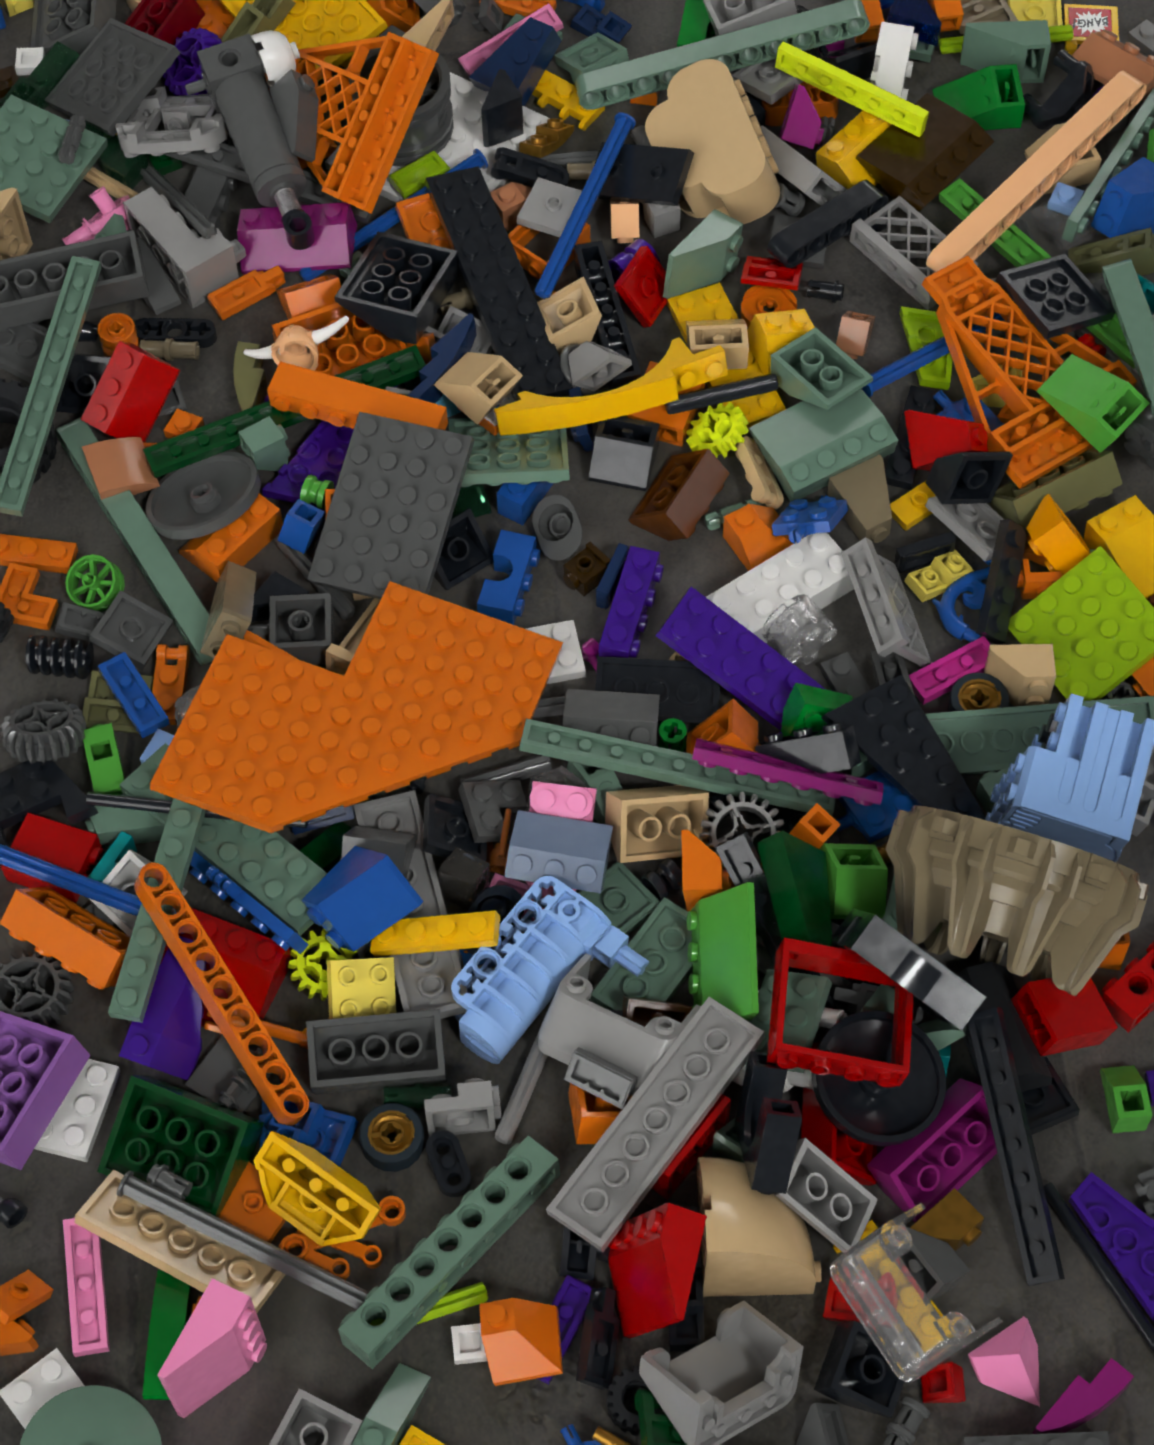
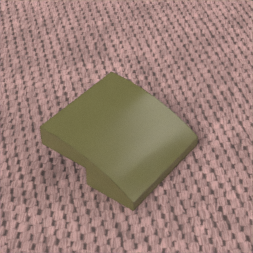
[83,670,154,734]

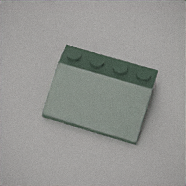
[749,389,898,502]

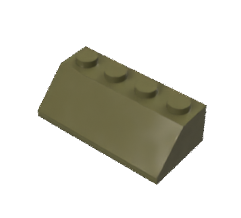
[989,448,1123,534]

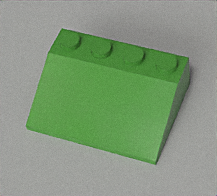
[687,882,759,1022]

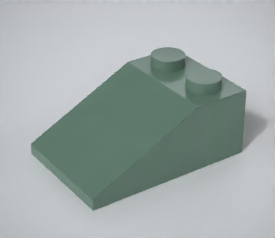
[662,209,743,299]
[771,327,873,410]

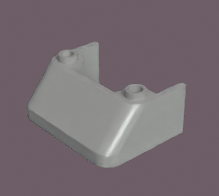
[537,953,701,1096]

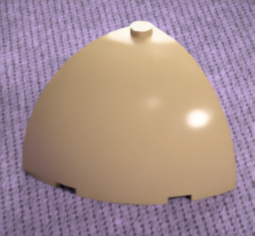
[697,1157,821,1297]

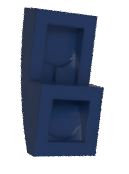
[570,4,632,44]

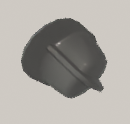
[532,494,583,561]

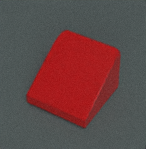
[920,1361,966,1403]

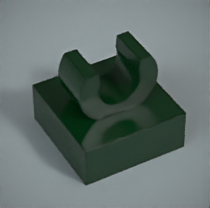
[146,154,183,175]

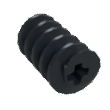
[25,635,94,680]

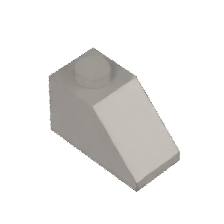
[568,341,632,392]

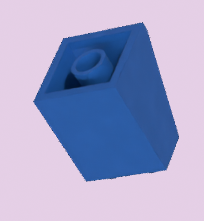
[1091,157,1154,238]
[301,846,424,952]

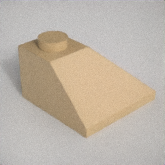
[537,277,602,356]

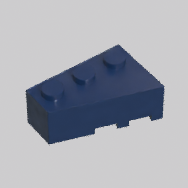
[468,17,561,106]

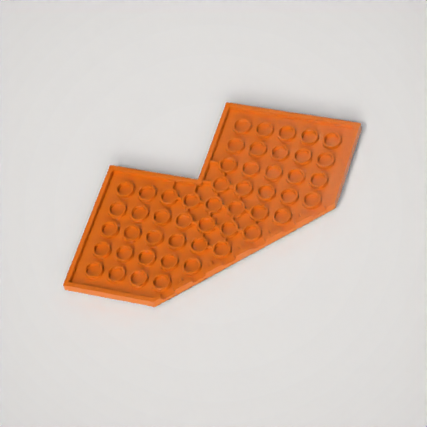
[150,581,563,833]

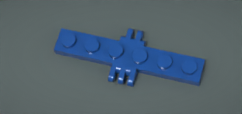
[190,851,309,955]

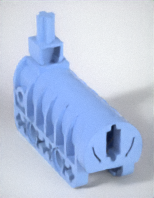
[451,876,649,1064]

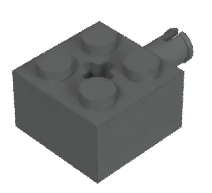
[243,593,334,665]

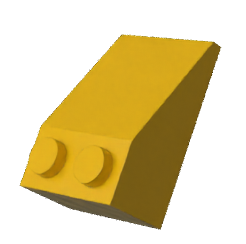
[1084,495,1154,599]

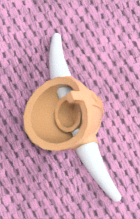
[243,316,349,371]

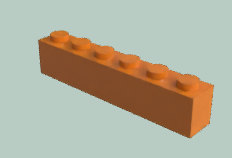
[267,361,448,430]

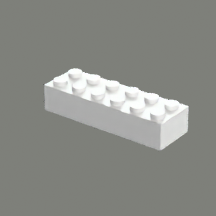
[706,533,854,643]

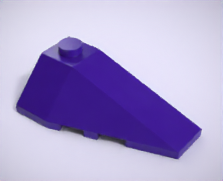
[119,936,206,1080]

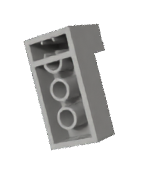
[123,186,246,309]

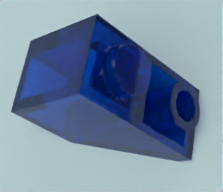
[888,0,942,46]

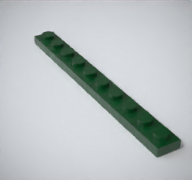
[143,345,426,478]

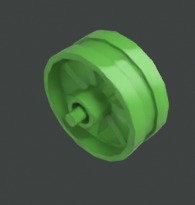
[65,554,125,612]

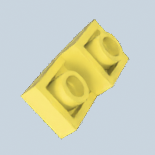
[904,550,974,602]

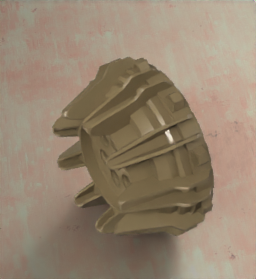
[885,805,1149,996]

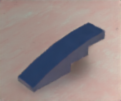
[408,313,477,404]

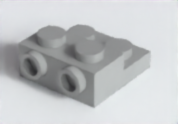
[424,1078,502,1137]

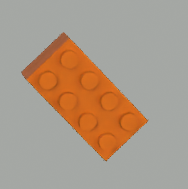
[0,887,131,990]

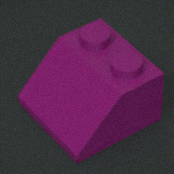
[778,84,824,149]

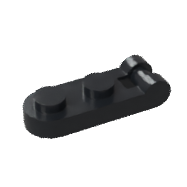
[491,147,569,187]

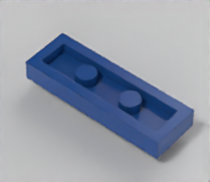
[98,652,170,739]

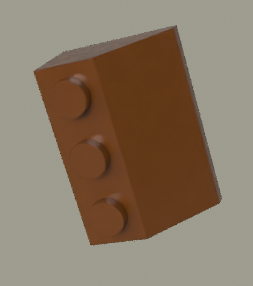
[628,449,730,541]

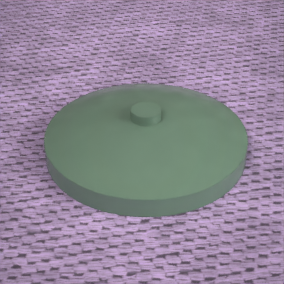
[20,1385,162,1445]

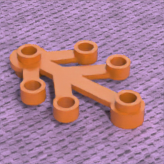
[278,1196,406,1280]

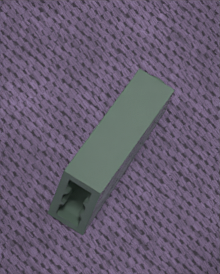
[85,793,165,848]

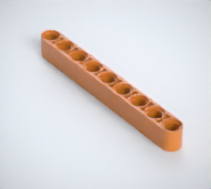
[134,863,309,1126]

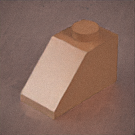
[490,182,533,232]
[836,311,876,359]

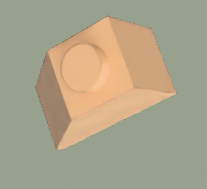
[610,200,640,243]

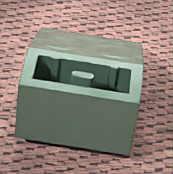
[960,20,1051,83]

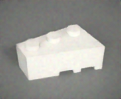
[870,22,919,101]

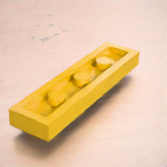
[370,910,500,957]

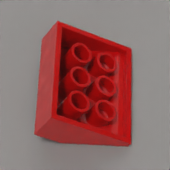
[160,907,292,1028]
[608,1202,707,1339]

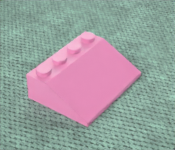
[157,1278,267,1418]

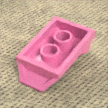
[526,781,597,896]

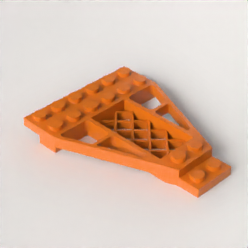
[265,32,439,214]
[922,255,1137,489]

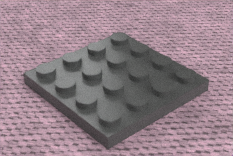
[45,18,180,137]

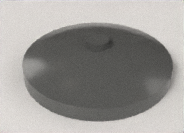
[146,451,261,540]

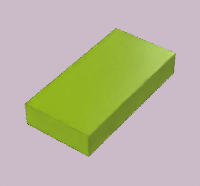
[389,151,450,199]

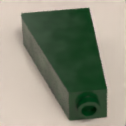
[758,830,833,947]

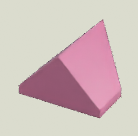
[968,1316,1040,1407]

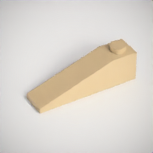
[402,0,454,51]

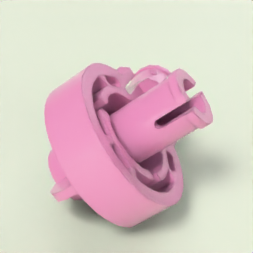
[62,186,130,245]

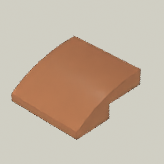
[82,437,160,500]

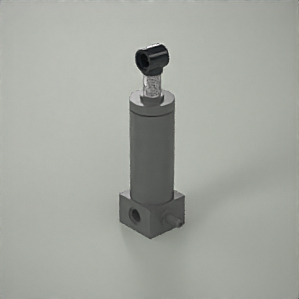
[185,33,315,250]

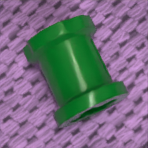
[658,718,687,752]

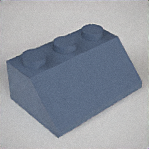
[504,810,614,893]

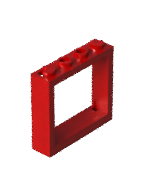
[767,937,914,1088]

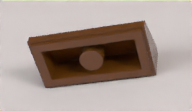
[622,996,692,1027]

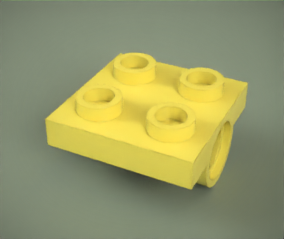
[327,957,396,1019]

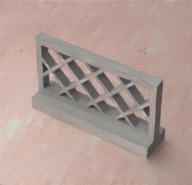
[849,195,978,310]
[841,537,932,667]

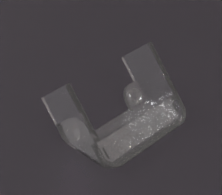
[830,1203,1003,1382]

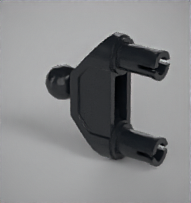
[1023,50,1094,130]

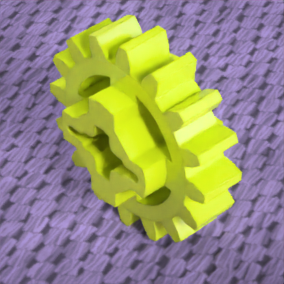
[686,402,749,458]
[288,928,358,1001]

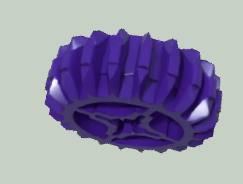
[163,28,222,96]

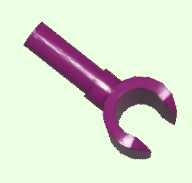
[581,638,599,671]

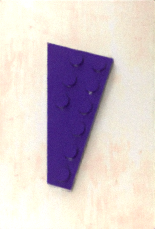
[262,385,398,510]
[1069,1172,1154,1323]

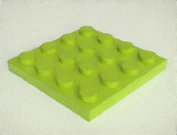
[1008,546,1154,701]

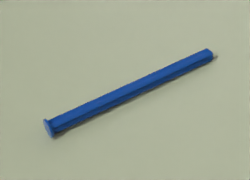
[535,112,636,299]
[299,148,488,281]
[861,312,1006,398]
[0,844,184,934]

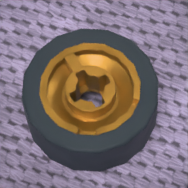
[948,673,1009,712]
[359,1103,425,1172]

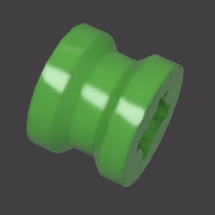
[300,474,334,510]

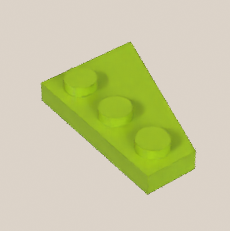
[899,306,953,390]

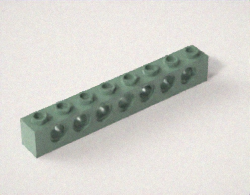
[338,1136,561,1370]

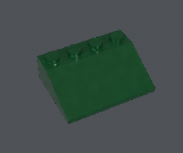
[97,1075,264,1217]

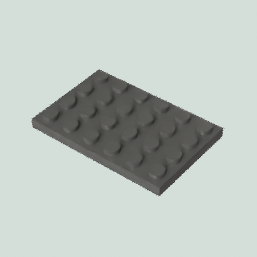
[307,412,475,600]

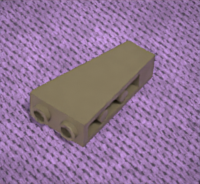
[200,561,256,658]

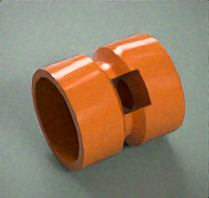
[98,313,140,356]

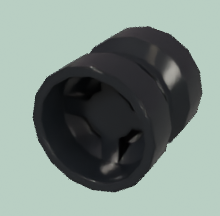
[641,858,683,902]

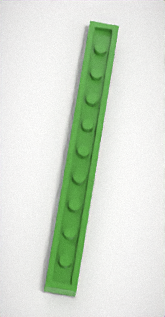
[939,178,1135,369]

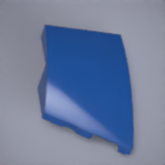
[259,1094,359,1167]

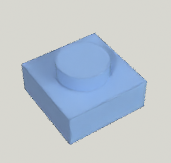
[1047,182,1084,216]

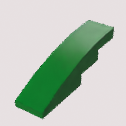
[142,1269,192,1400]

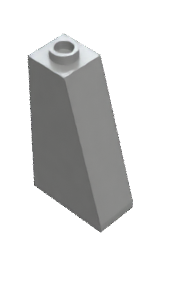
[760,125,847,206]

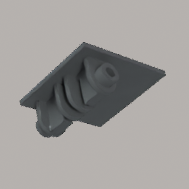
[185,1035,273,1114]

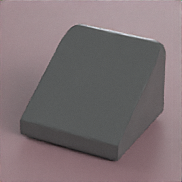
[159,381,187,417]

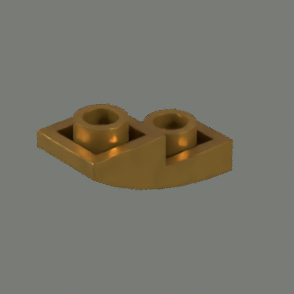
[519,118,574,158]

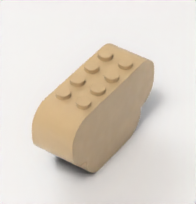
[645,59,780,224]

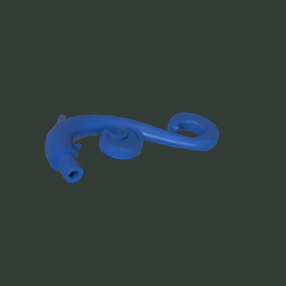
[932,559,991,643]

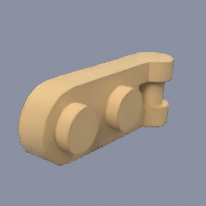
[735,436,784,509]

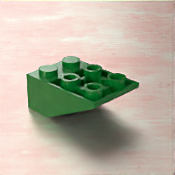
[932,64,1025,130]

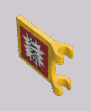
[1064,4,1119,55]

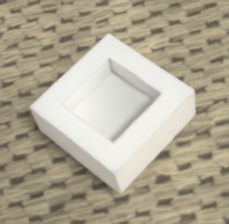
[15,47,45,76]
[451,1323,487,1365]

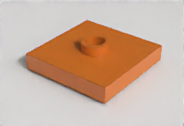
[218,1162,286,1243]

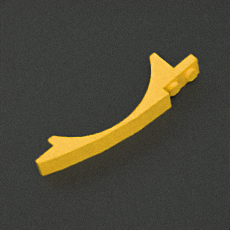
[494,337,728,436]

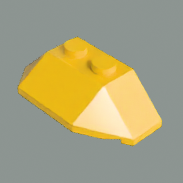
[253,1131,381,1247]

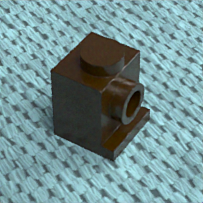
[563,541,611,596]

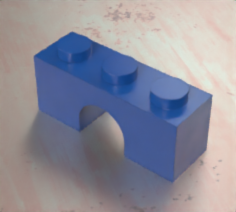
[477,530,541,625]

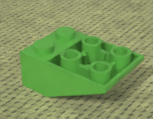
[1037,354,1150,453]

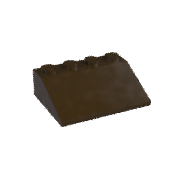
[856,93,995,212]

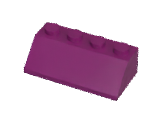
[237,202,357,275]
[866,1078,997,1223]

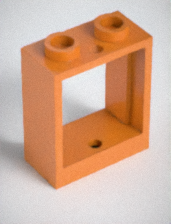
[508,223,591,279]

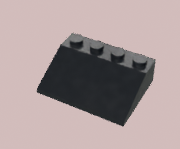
[334,232,458,345]

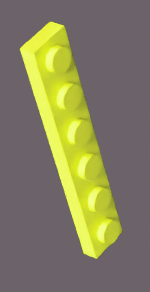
[775,41,929,138]

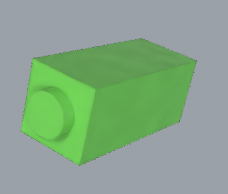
[83,723,126,795]

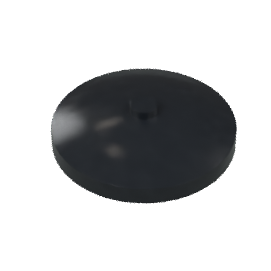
[811,1011,946,1146]

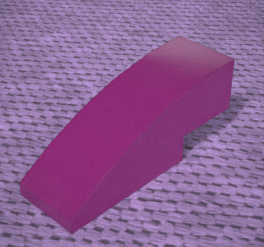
[1032,1358,1134,1434]

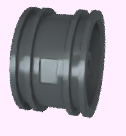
[348,48,454,166]

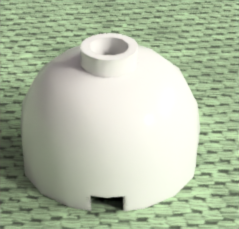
[251,30,300,89]

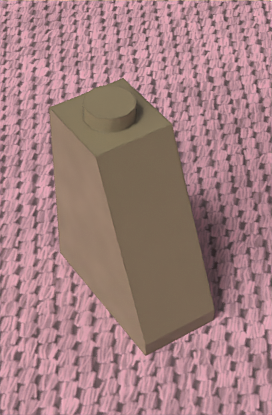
[827,455,892,543]

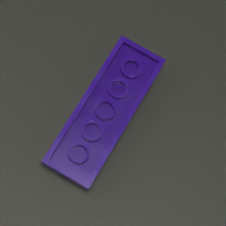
[655,586,827,731]

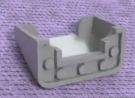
[639,1300,803,1445]

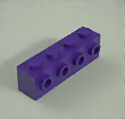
[599,546,664,658]

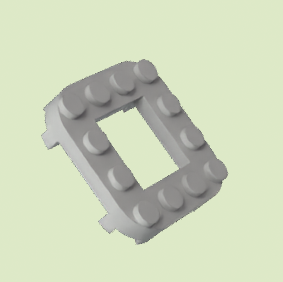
[116,86,230,158]

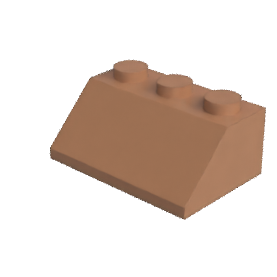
[1072,29,1154,101]

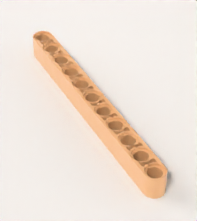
[926,70,1147,272]

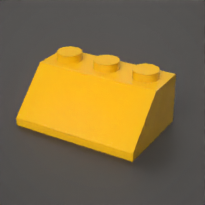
[816,110,892,190]

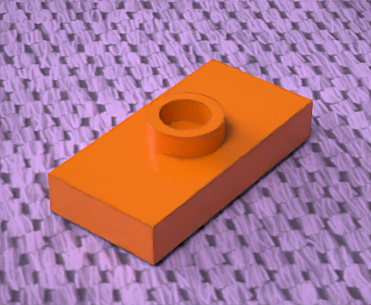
[0,1269,54,1325]

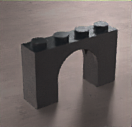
[735,1051,802,1195]

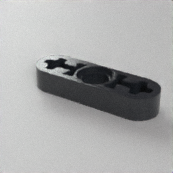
[135,318,217,348]

